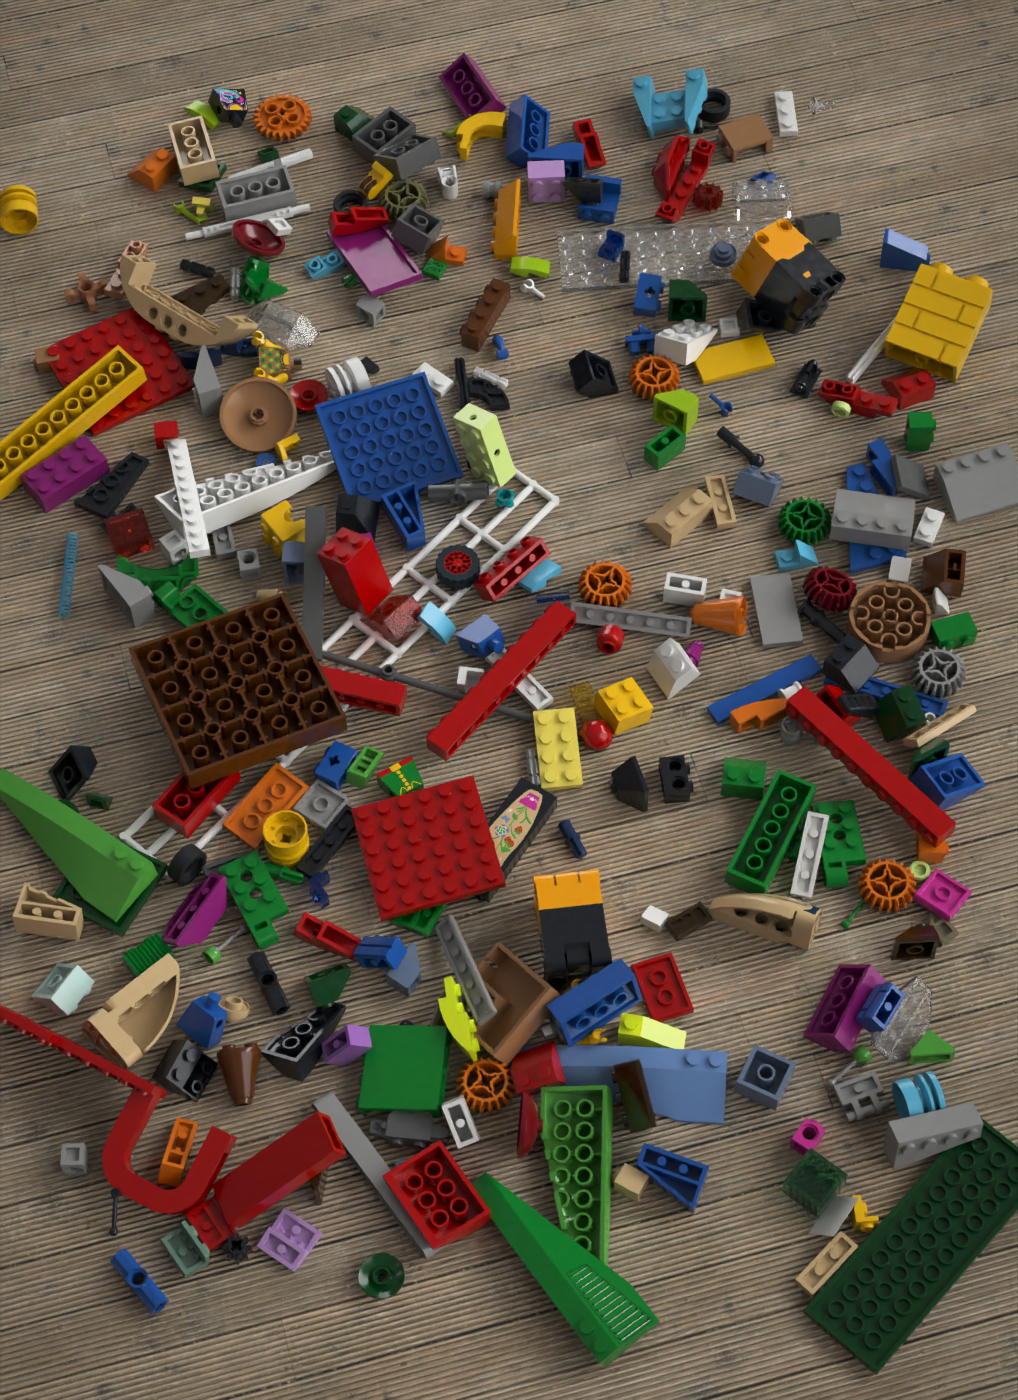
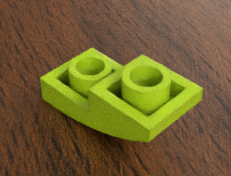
[184,100,221,130]
[509,256,550,279]

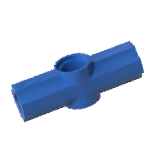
[110,1248,169,1314]

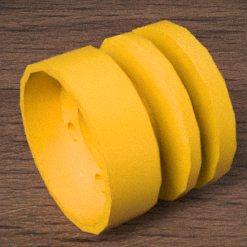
[0,185,39,235]
[263,810,310,867]

